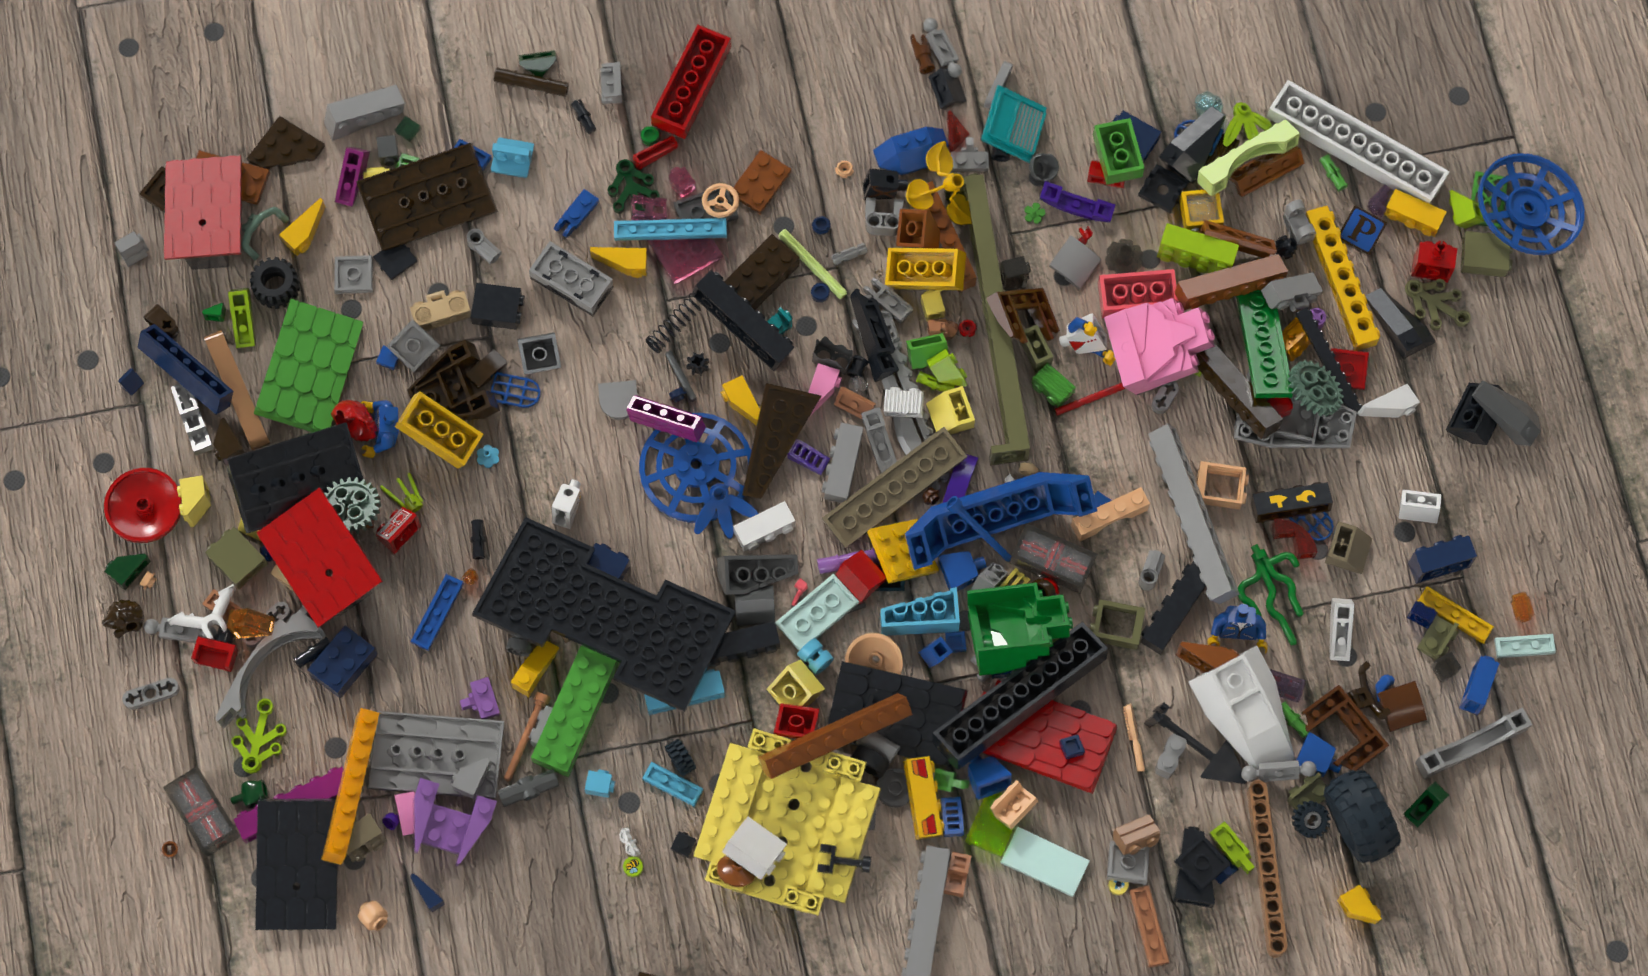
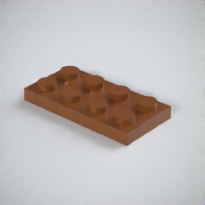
[196,150,270,205]

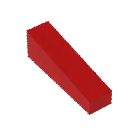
[632,135,679,170]

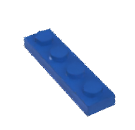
[411,574,464,651]

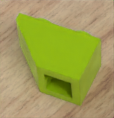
[1449,190,1485,229]
[927,349,968,387]

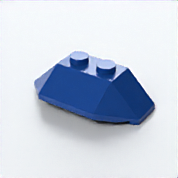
[873,127,949,176]

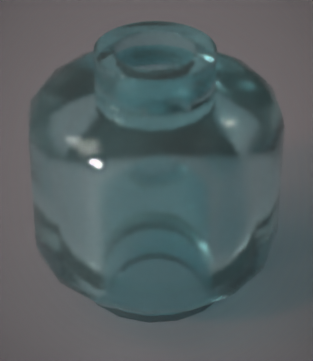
[1195,91,1223,114]

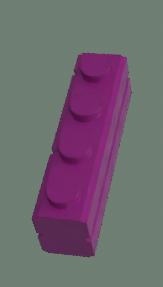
[626,395,706,442]

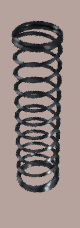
[645,293,701,353]

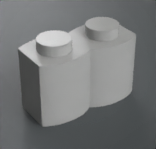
[114,231,149,267]
[1155,733,1186,779]

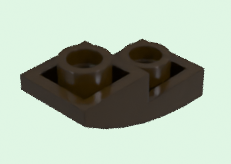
[465,349,508,389]

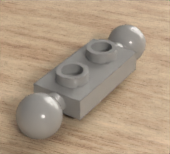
[923,18,962,78]
[144,617,217,643]
[1241,760,1317,782]

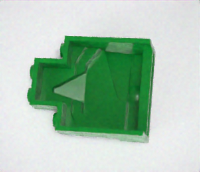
[967,582,1073,676]

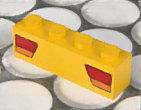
[903,756,944,840]

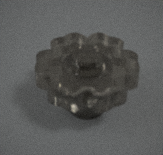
[1105,239,1143,274]

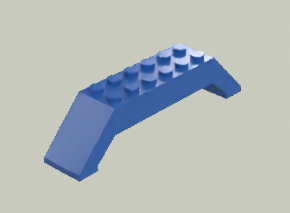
[905,472,1097,570]

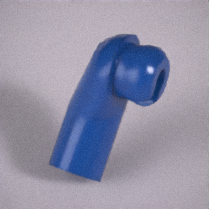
[1375,674,1395,703]

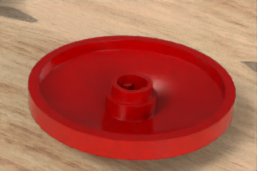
[104,468,182,543]

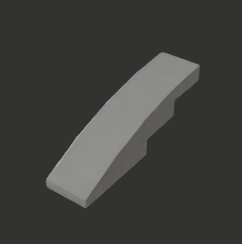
[171,384,214,456]

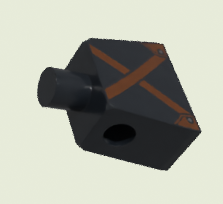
[863,169,908,200]

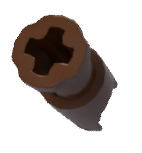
[910,34,936,74]

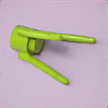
[380,473,423,513]

